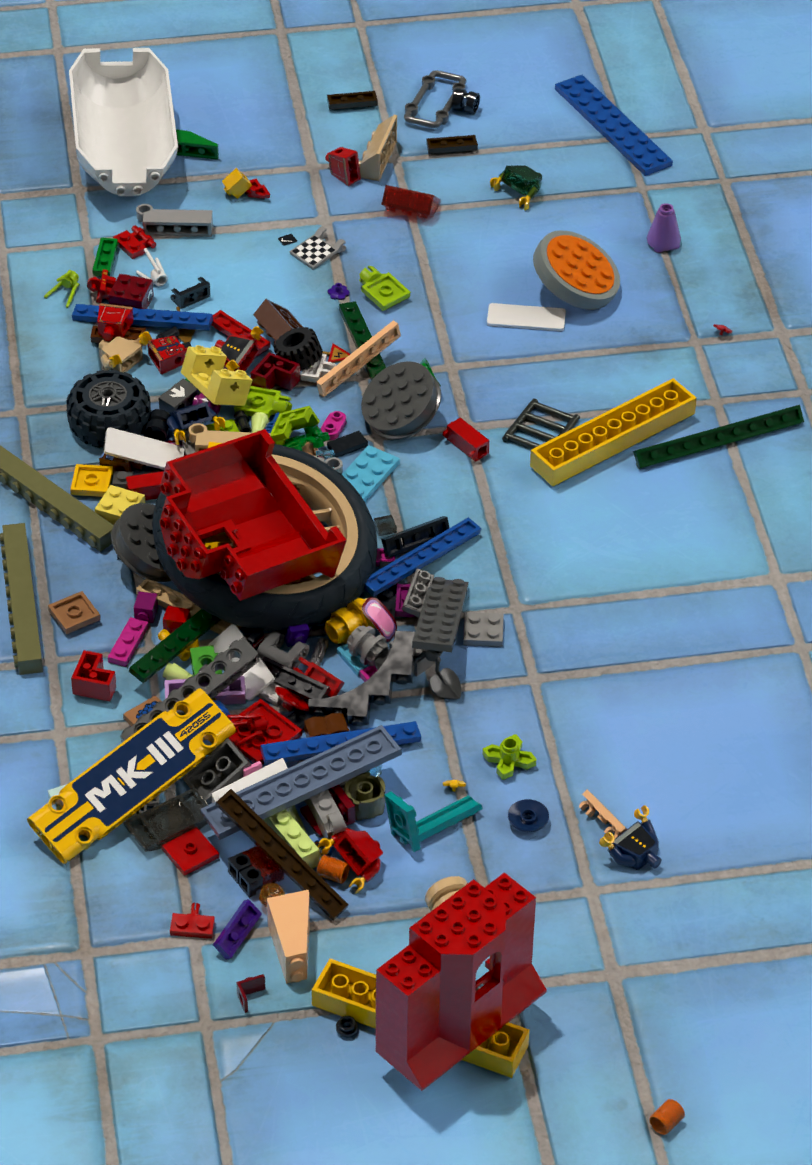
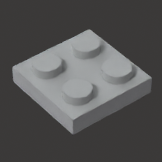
[463,612,504,647]

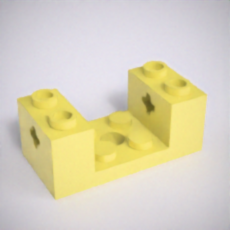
[181,345,252,406]

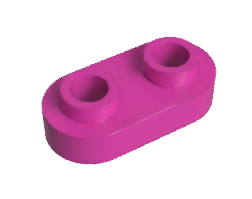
[321,411,346,440]

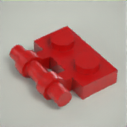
[113,225,156,259]

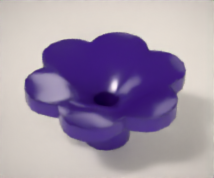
[328,283,350,300]

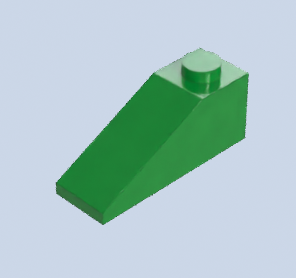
[176,130,219,160]

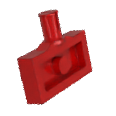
[170,903,215,939]

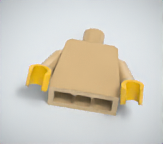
[98,331,152,373]

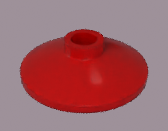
[275,687,309,711]

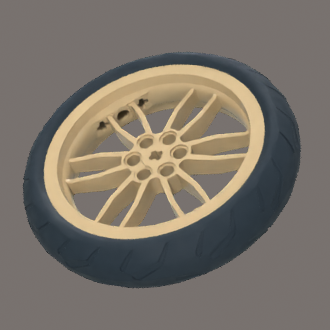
[152,444,377,632]

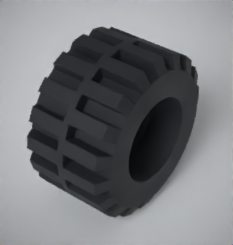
[274,327,323,371]

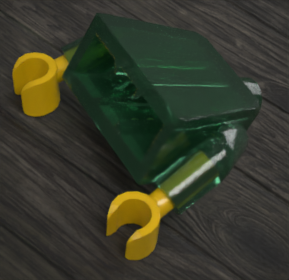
[490,165,542,210]

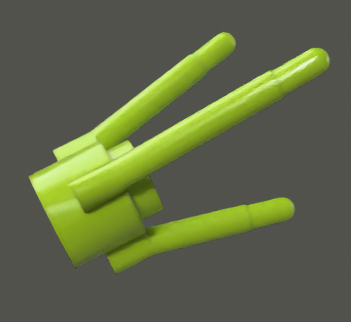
[44,270,79,308]

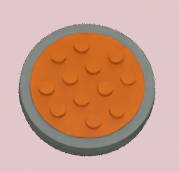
[533,230,620,310]

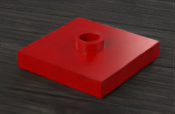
[162,827,219,876]

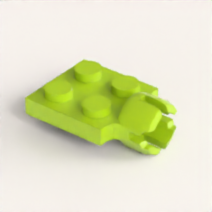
[359,266,411,311]
[234,386,292,419]

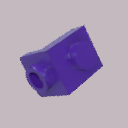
[282,624,309,647]

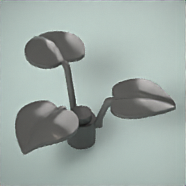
[374,649,461,700]

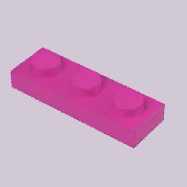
[108,617,149,667]

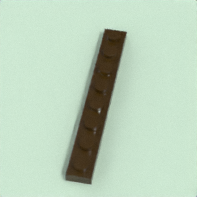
[216,789,349,921]

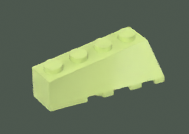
[263,805,320,869]

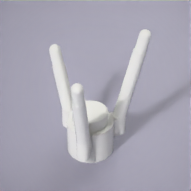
[136,248,168,286]

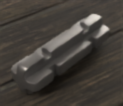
[309,638,329,667]

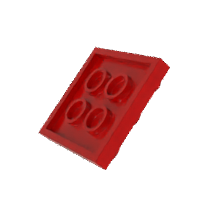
[229,699,302,764]

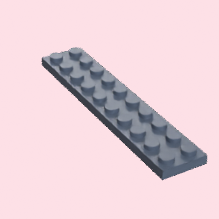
[201,725,402,840]

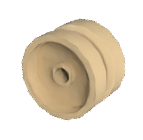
[425,876,468,911]

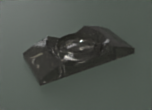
[123,788,208,852]

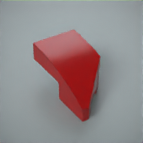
[245,178,270,198]

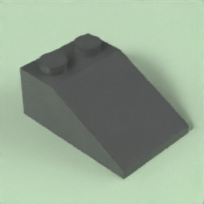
[182,738,252,805]

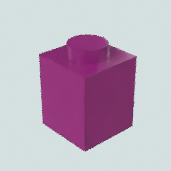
[133,591,158,623]

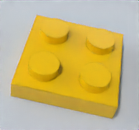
[70,464,113,497]

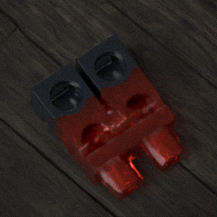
[228,846,284,898]

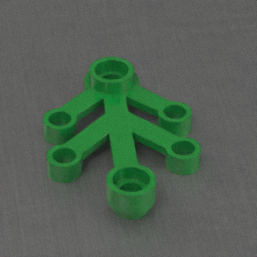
[282,425,330,451]

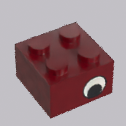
[108,274,154,309]

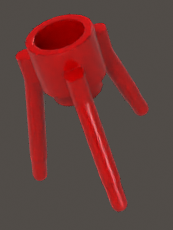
[227,714,267,746]

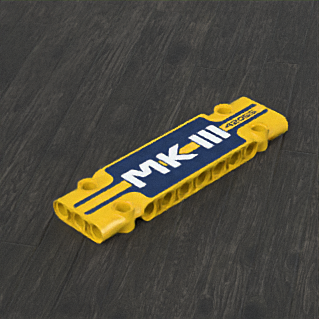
[27,688,236,864]

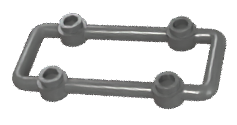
[404,70,466,128]

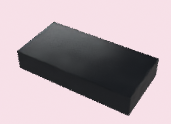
[327,431,368,458]

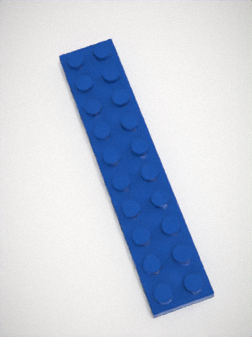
[555,74,673,176]

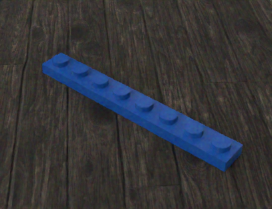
[72,304,213,331]
[364,517,481,597]
[260,721,422,765]

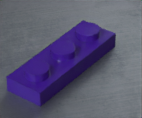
[213,899,262,960]

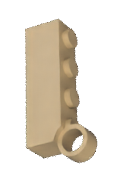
[189,423,271,452]

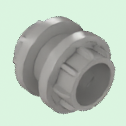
[347,625,389,666]

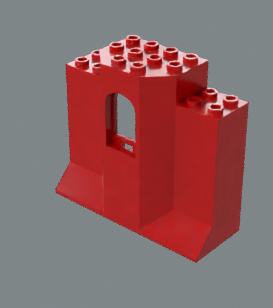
[160,429,347,601]
[375,872,547,1091]

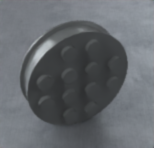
[361,361,441,440]
[111,503,172,582]

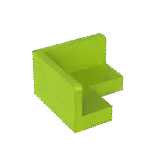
[271,406,320,445]

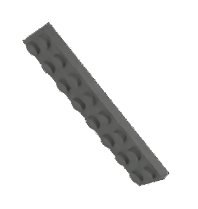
[412,577,469,652]

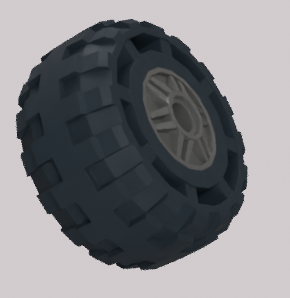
[67,370,151,448]

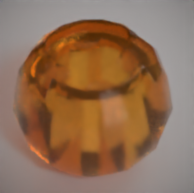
[259,883,285,908]

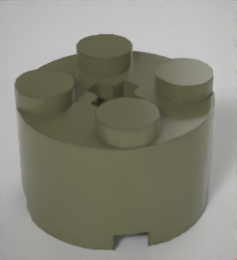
[344,772,385,821]

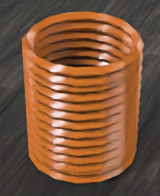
[317,855,350,884]
[649,1099,685,1135]

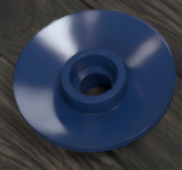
[508,799,549,832]

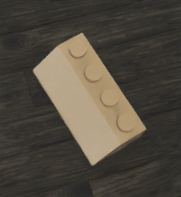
[359,115,397,181]

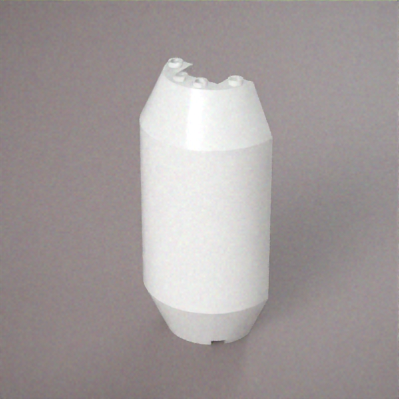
[69,48,178,196]

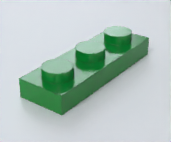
[92,238,118,277]

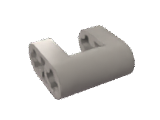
[257,631,309,669]

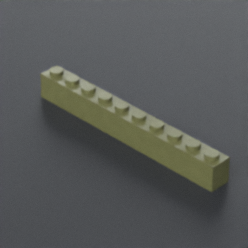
[0,445,114,552]
[0,523,43,675]

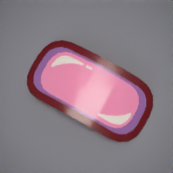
[362,597,397,642]

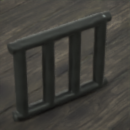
[502,398,580,449]

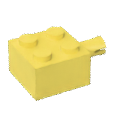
[95,485,145,525]

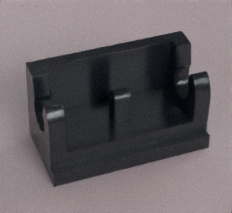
[170,277,210,309]

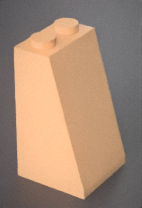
[267,890,310,984]

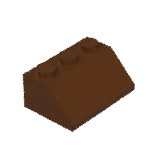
[253,299,304,343]

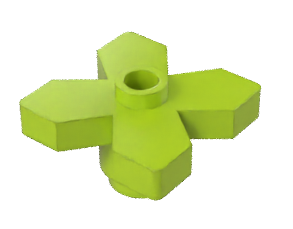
[482,734,537,780]

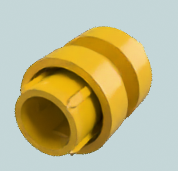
[325,598,376,644]

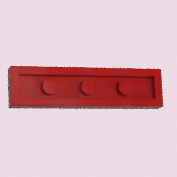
[211,310,271,356]

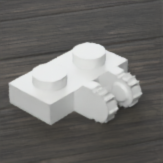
[301,354,337,383]

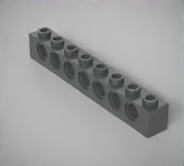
[120,637,260,742]

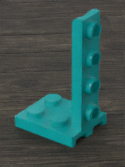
[384,791,483,852]

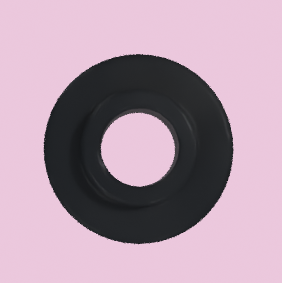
[336,1016,358,1037]

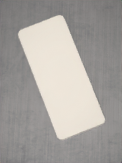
[487,303,566,331]
[104,427,184,470]
[208,624,275,701]

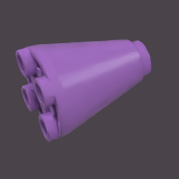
[647,203,681,253]

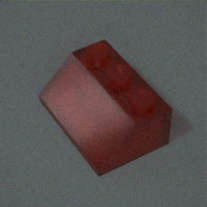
[381,185,441,219]

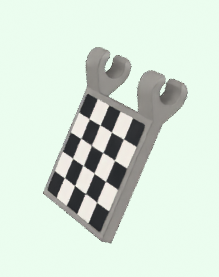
[289,226,346,270]

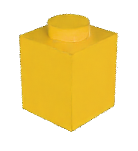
[222,168,252,199]

